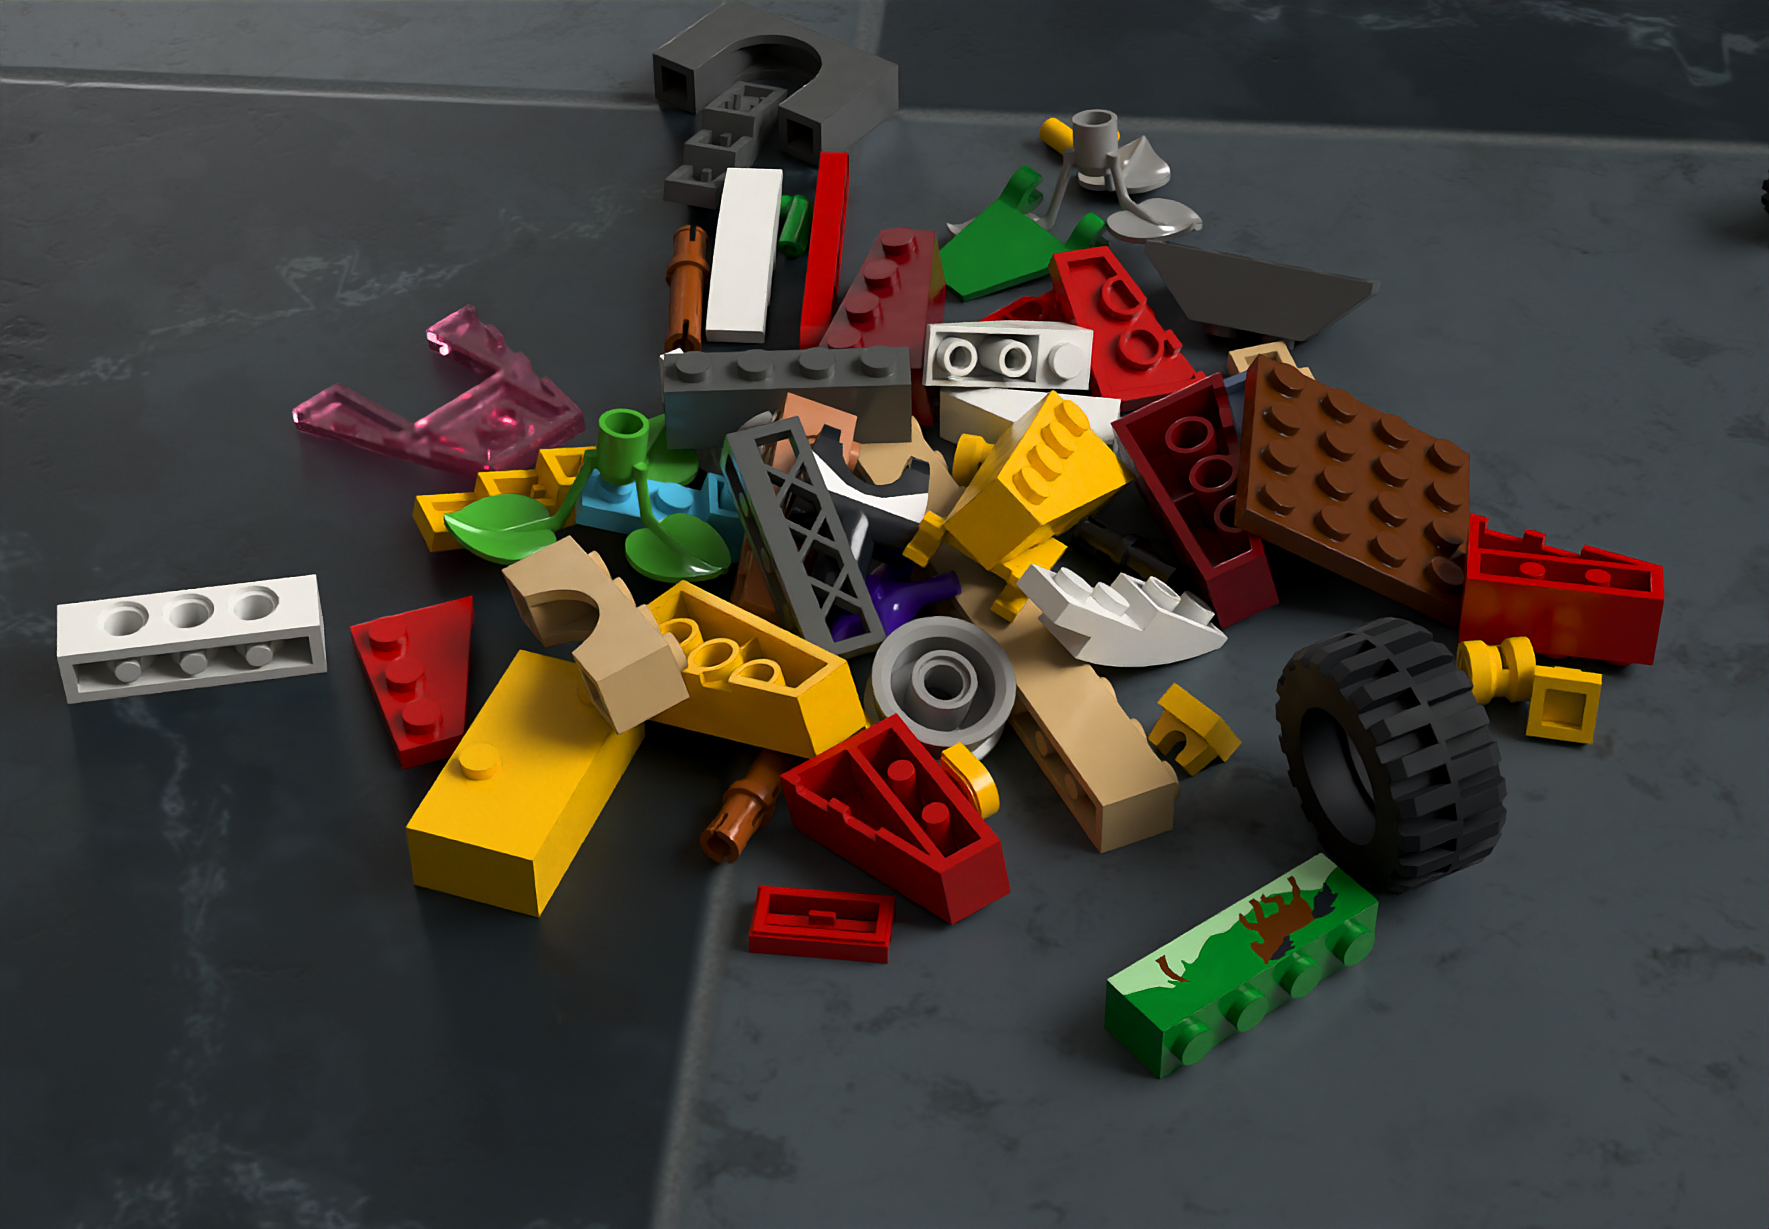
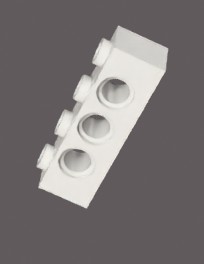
[57,574,327,704]

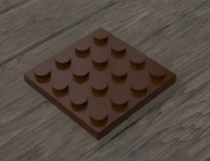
[1234,353,1470,628]

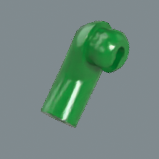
[777,194,814,258]

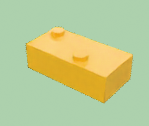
[406,649,645,918]

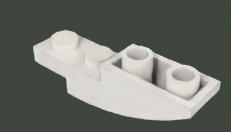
[1016,563,1228,667]

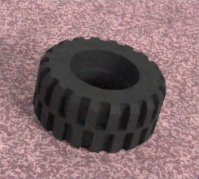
[1275,617,1507,896]

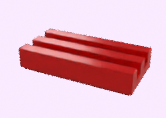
[748,885,896,964]

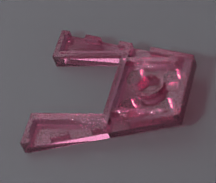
[292,304,586,481]

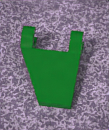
[939,165,1109,303]

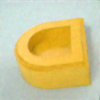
[940,742,1000,820]

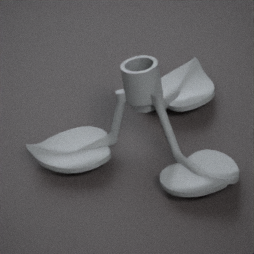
[947,109,1203,244]

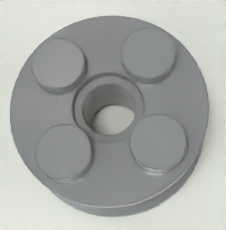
[863,616,1016,766]

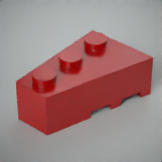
[779,713,1011,925]

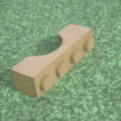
[501,535,690,735]

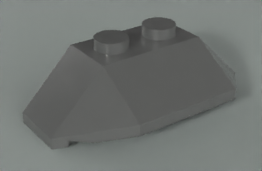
[1144,239,1381,350]

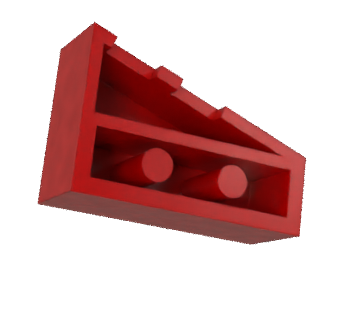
[1458,513,1664,666]

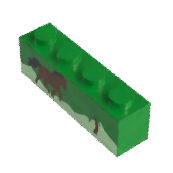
[1104,853,1379,1080]

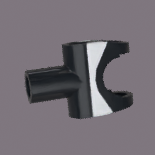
[784,424,930,616]

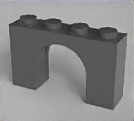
[653,0,899,167]

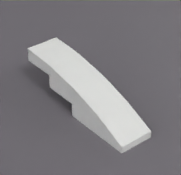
[705,168,783,343]

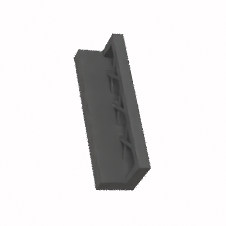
[719,416,887,660]

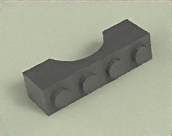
[663,345,912,450]

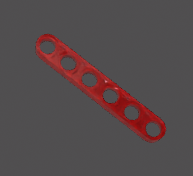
[799,152,849,350]

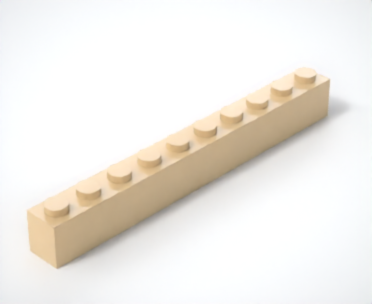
[853,416,1180,854]

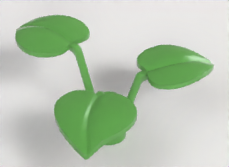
[444,408,731,583]

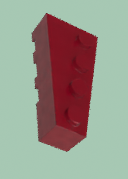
[818,227,947,426]
[1110,371,1279,629]

